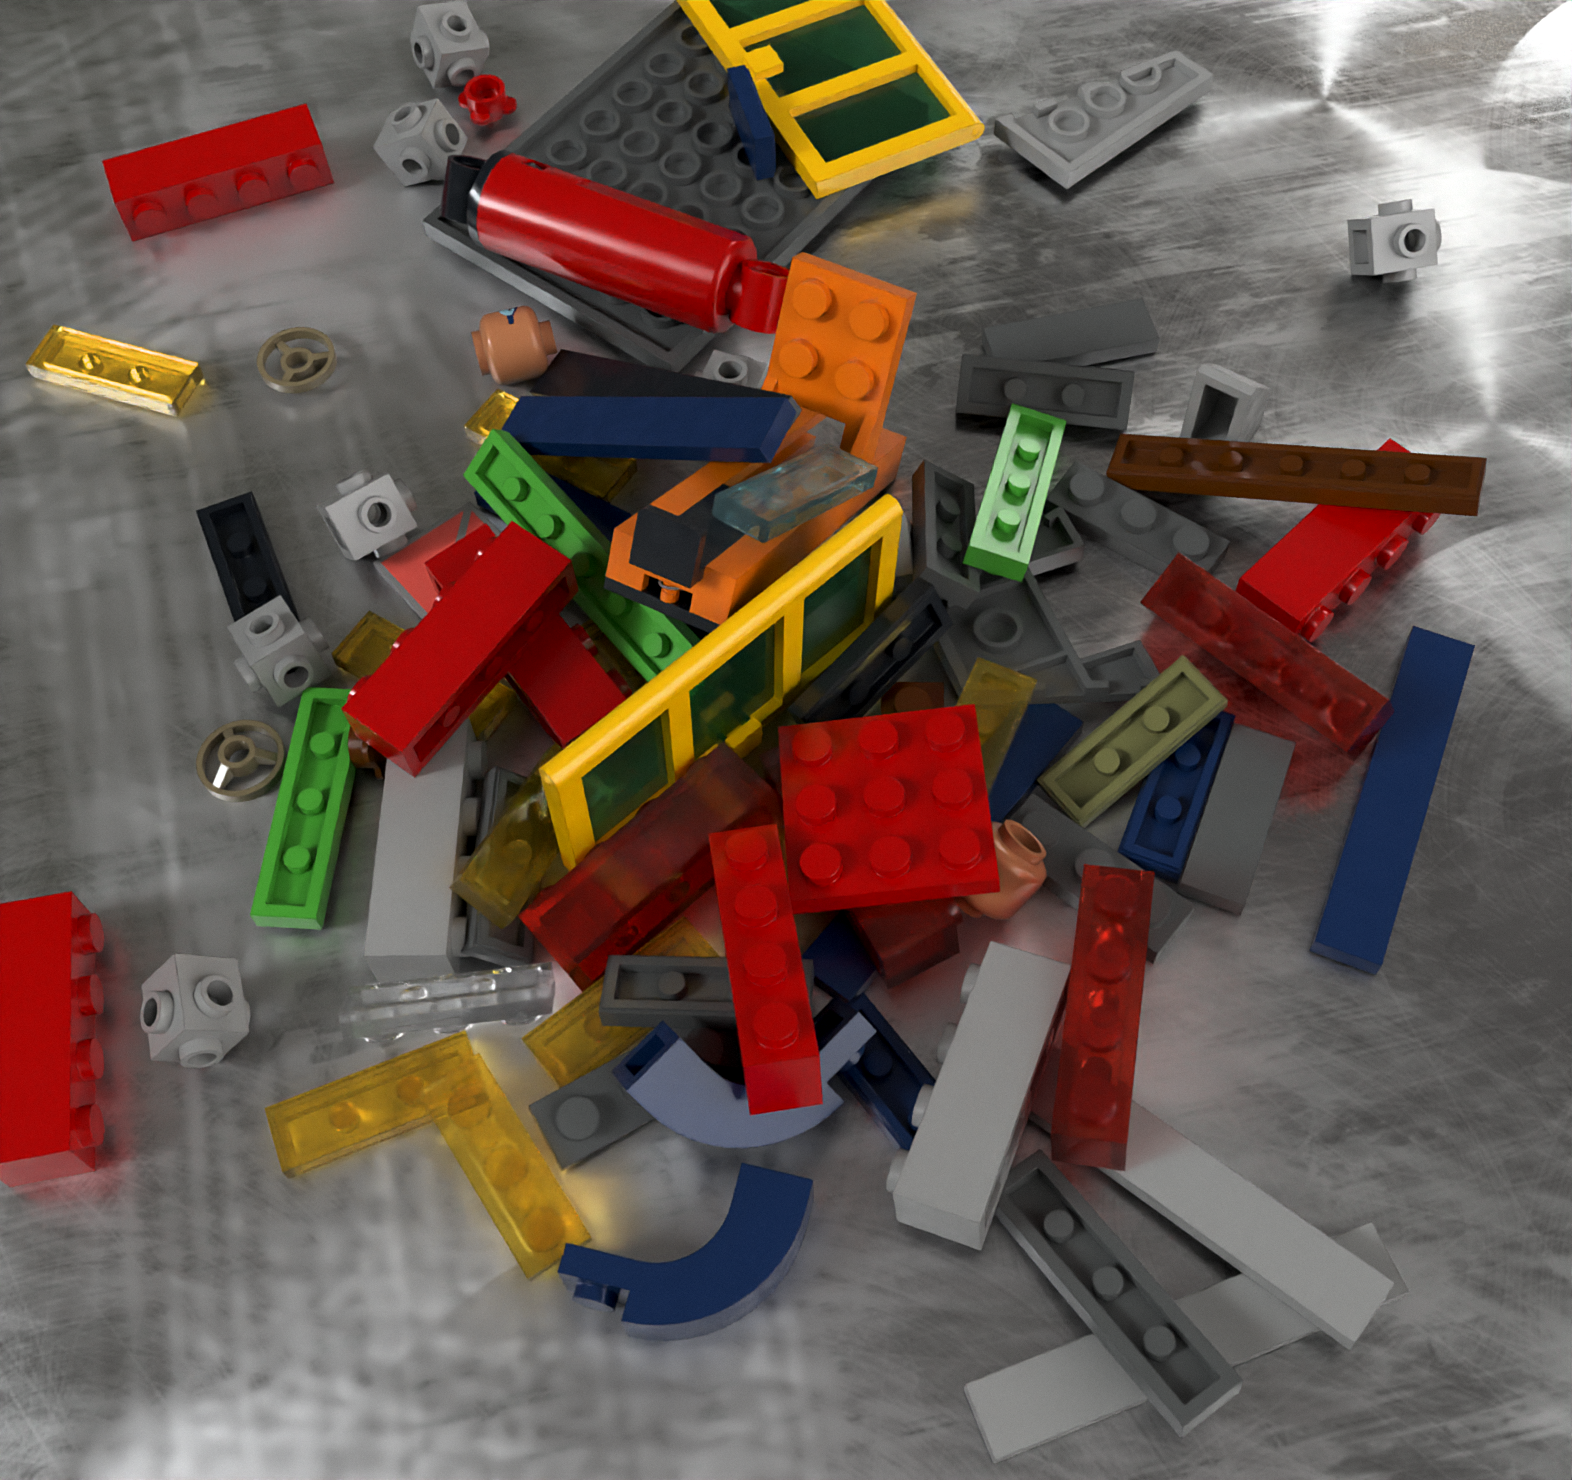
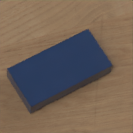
[727,65,776,180]

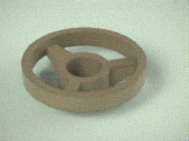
[257,327,337,394]
[196,720,287,802]

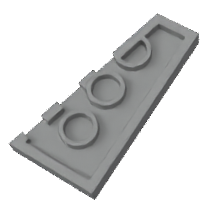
[994,49,1214,189]

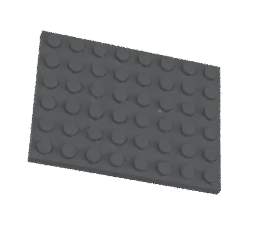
[422,0,929,373]

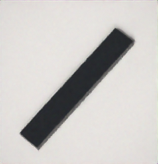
[530,349,802,432]

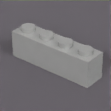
[364,717,488,982]
[886,941,1072,1251]

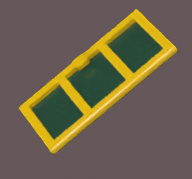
[676,0,985,200]
[539,494,903,882]

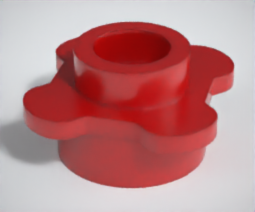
[458,74,517,125]

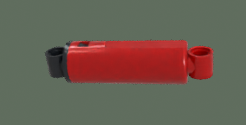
[439,149,790,334]

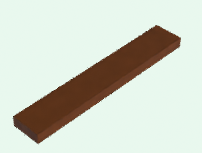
[1106,434,1487,516]

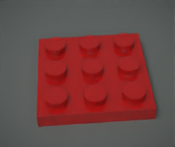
[778,704,1000,915]

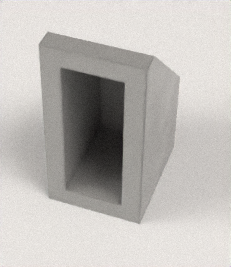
[1180,363,1271,442]

